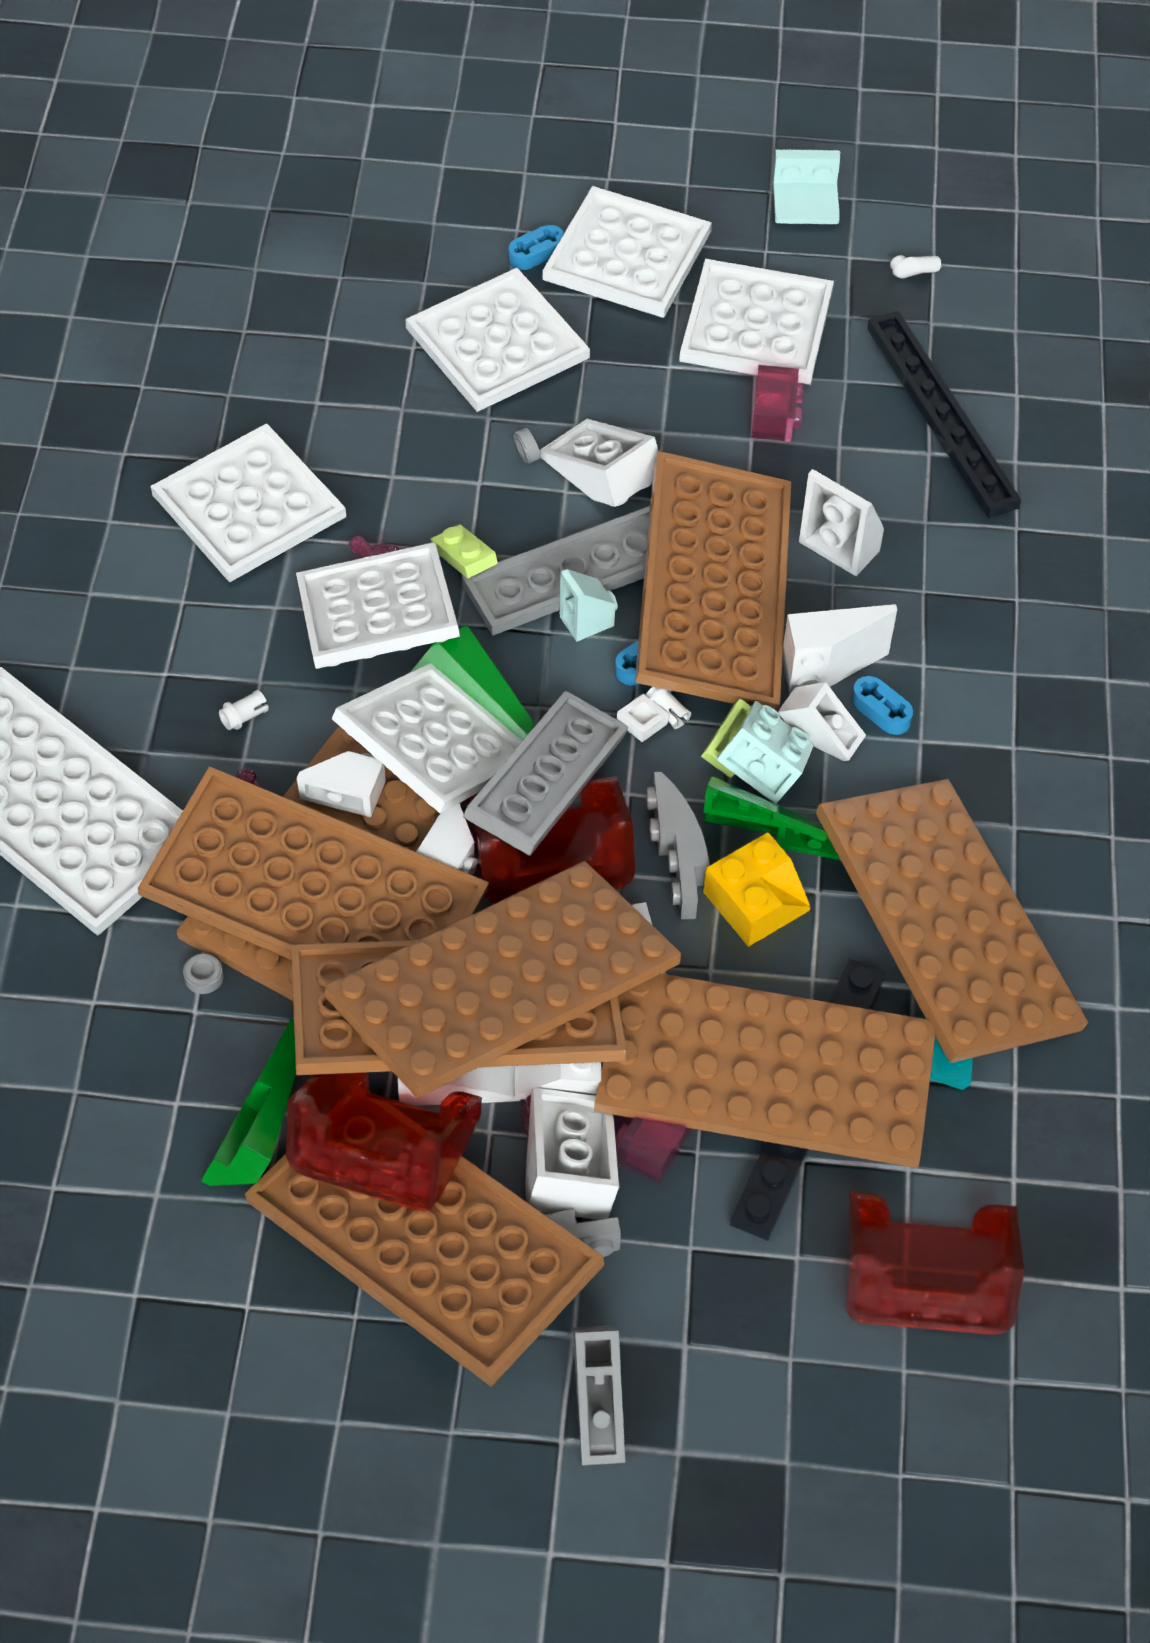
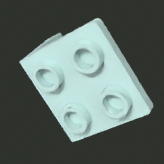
[773,150,840,224]
[716,701,814,804]

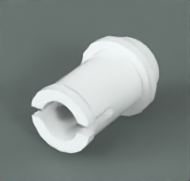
[646,687,691,729]
[219,690,269,730]

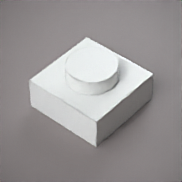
[617,694,669,742]

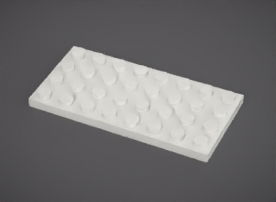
[0,667,183,936]

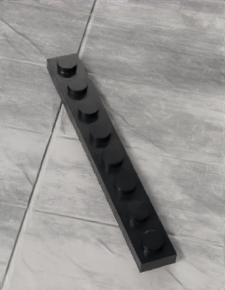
[867,311,1021,518]
[730,958,886,1241]

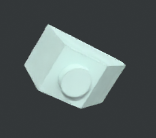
[560,569,618,642]

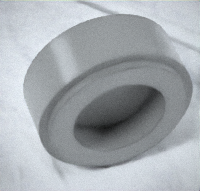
[513,427,541,464]
[183,953,224,994]

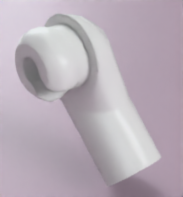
[890,255,941,279]

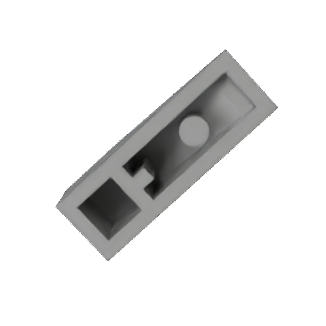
[573,1325,625,1465]

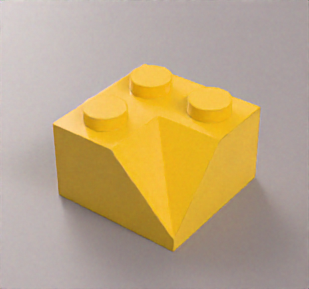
[703,832,811,947]

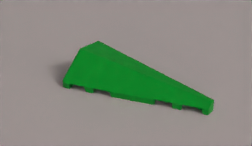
[410,625,536,741]
[704,776,840,860]
[201,1013,296,1186]

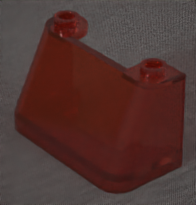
[468,776,635,904]
[286,1072,482,1211]
[846,1192,1025,1335]

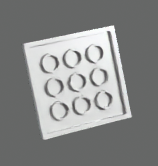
[543,186,712,318]
[679,259,834,385]
[406,268,590,412]
[151,423,346,583]
[296,542,460,669]
[332,663,522,813]

